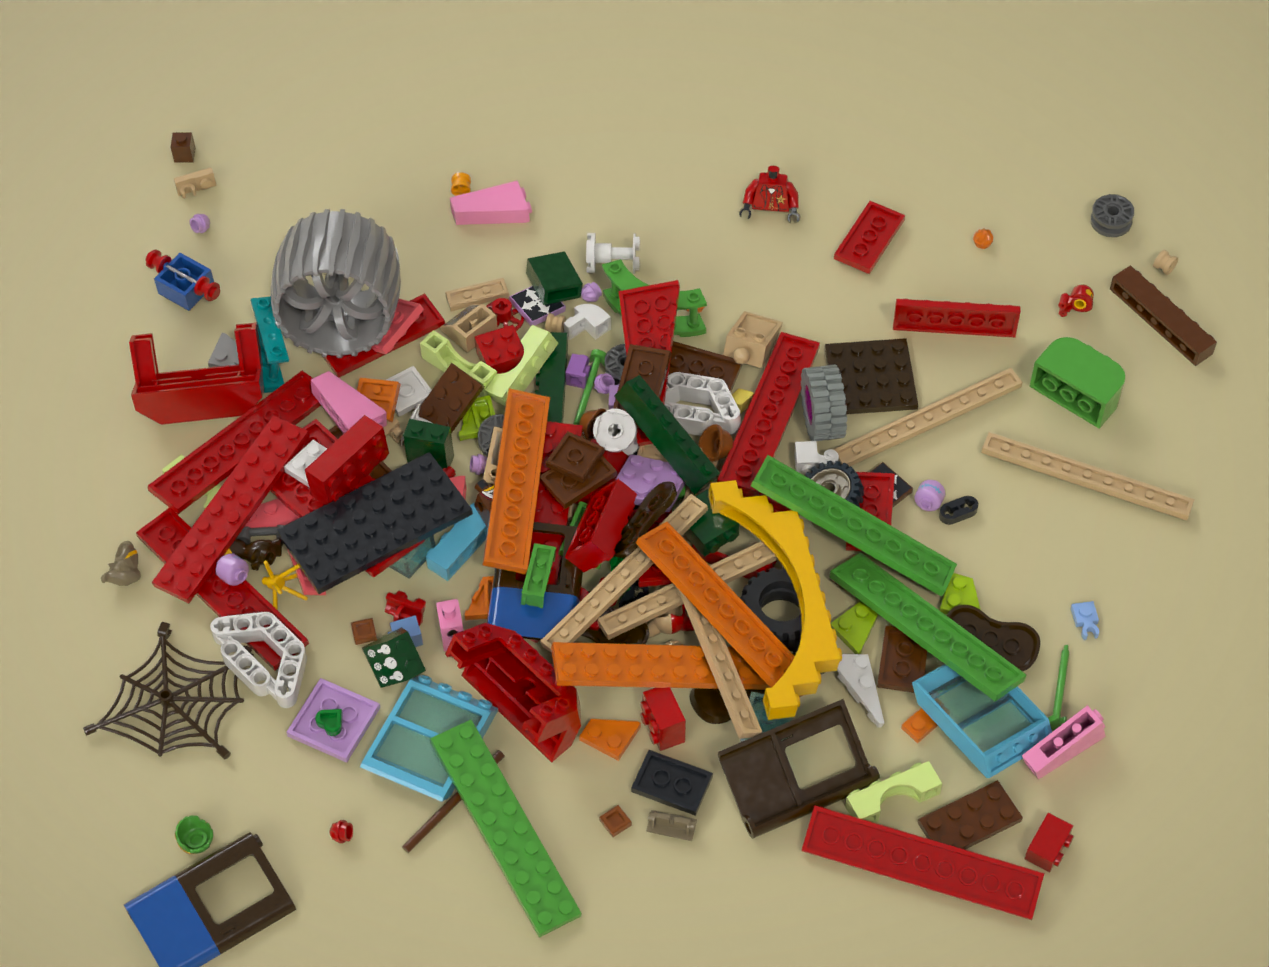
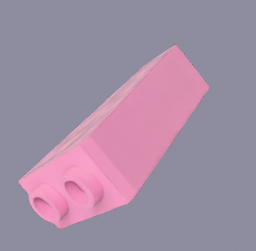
[450,180,532,225]
[311,371,387,434]
[1022,705,1106,780]

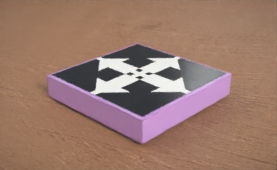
[509,286,566,326]

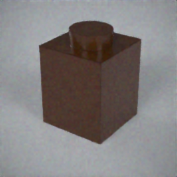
[170,132,196,163]

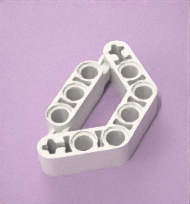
[665,372,741,436]
[210,612,307,708]

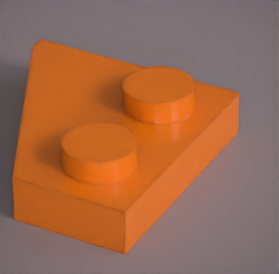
[357,378,401,422]
[465,576,494,620]
[579,719,641,761]

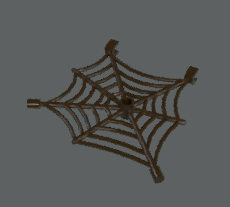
[83,622,254,759]

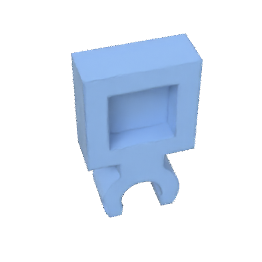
[1071,601,1099,640]

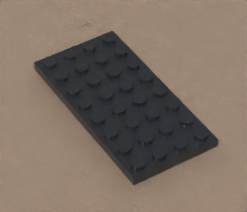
[277,452,473,595]

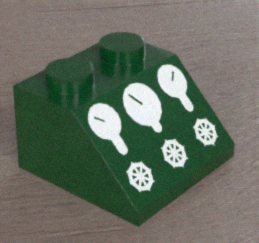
[362,627,426,688]

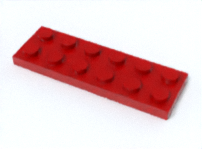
[321,293,445,378]
[893,298,1021,338]

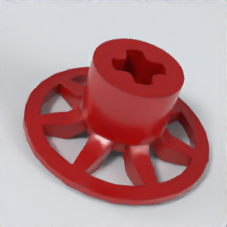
[486,298,525,331]

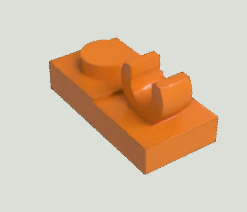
[901,699,950,743]

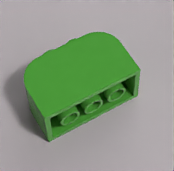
[1029,337,1125,429]

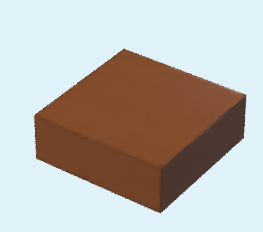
[351,618,377,645]
[599,805,632,837]

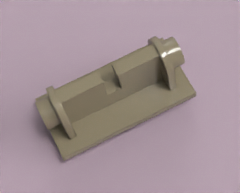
[646,810,697,841]

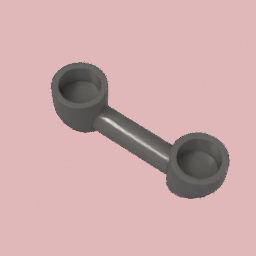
[237,525,284,544]

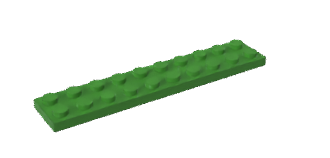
[751,455,957,597]
[829,553,1026,702]
[430,720,582,938]

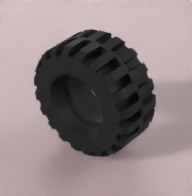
[740,567,802,653]

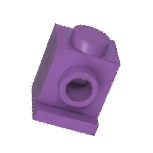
[565,353,591,389]

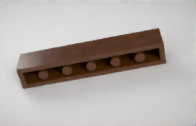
[1110,265,1217,366]

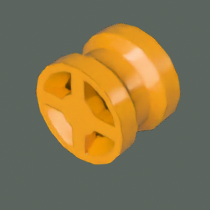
[451,172,471,196]

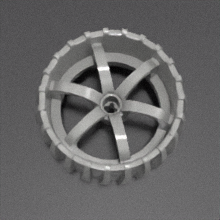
[271,209,401,358]

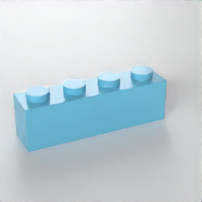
[426,503,488,581]

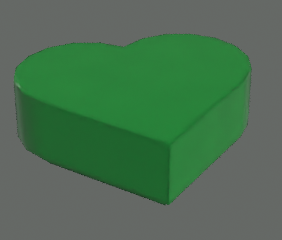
[315,709,343,736]

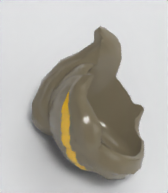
[101,541,141,586]

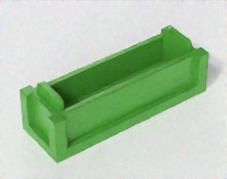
[521,543,556,608]

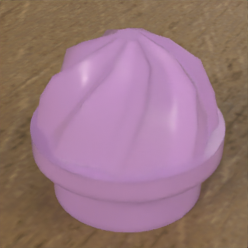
[190,214,210,233]
[581,282,602,302]
[594,373,615,394]
[470,454,487,475]

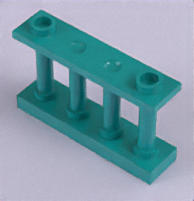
[250,296,289,393]

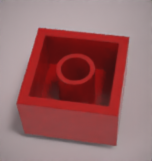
[474,325,524,374]
[640,687,686,751]

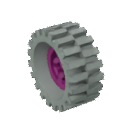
[801,364,847,441]

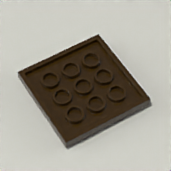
[825,338,918,414]

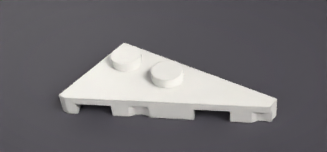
[837,654,884,728]

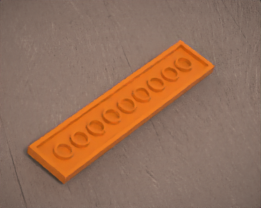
[482,388,550,574]
[636,521,803,697]
[551,642,771,690]

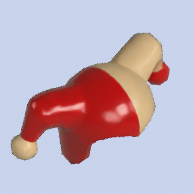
[647,604,695,639]

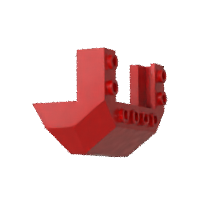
[129,322,264,425]
[445,623,581,763]

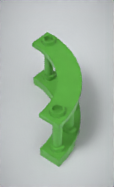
[602,259,707,337]

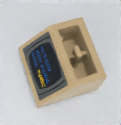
[440,304,498,353]

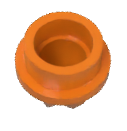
[973,228,993,249]

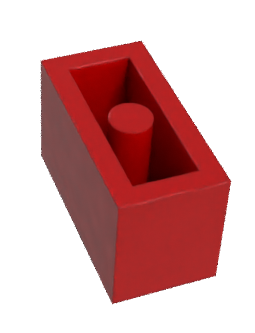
[1024,813,1074,873]

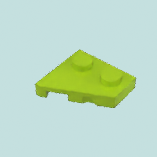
[459,395,495,441]
[940,573,980,615]
[830,601,878,654]

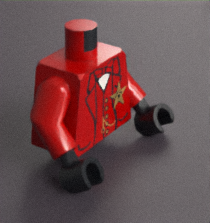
[739,166,800,223]

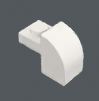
[564,304,611,340]

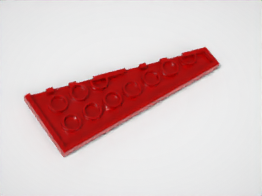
[619,280,680,446]

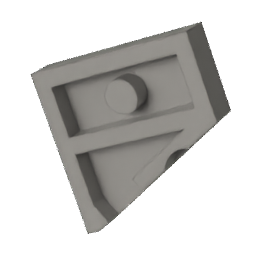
[208,333,239,367]

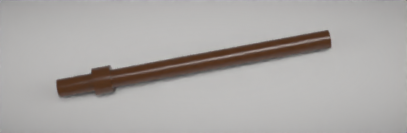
[402,750,505,853]

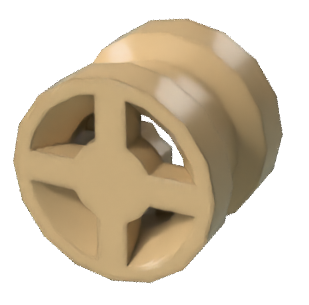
[1153,250,1179,275]
[545,313,566,332]

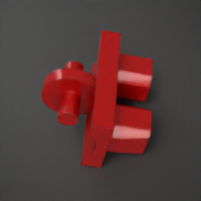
[385,590,426,626]

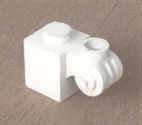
[794,441,839,475]

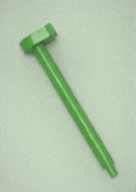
[574,349,606,425]
[1048,645,1069,731]

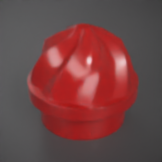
[329,820,353,843]

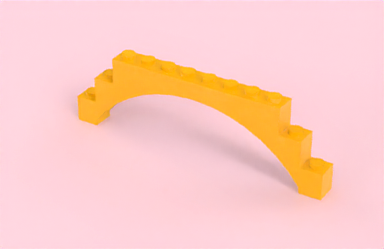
[708,480,842,720]

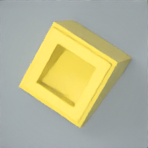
[732,388,754,414]

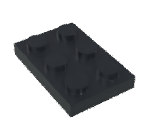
[631,750,713,816]

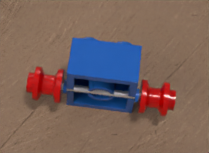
[145,249,220,311]

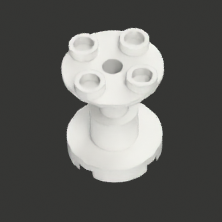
[586,233,640,274]
[593,409,640,456]

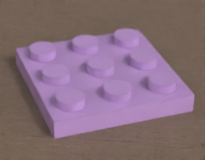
[615,454,685,512]
[286,678,380,763]

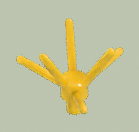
[262,560,308,610]

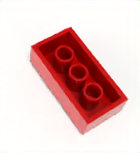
[305,415,389,505]
[565,478,637,573]

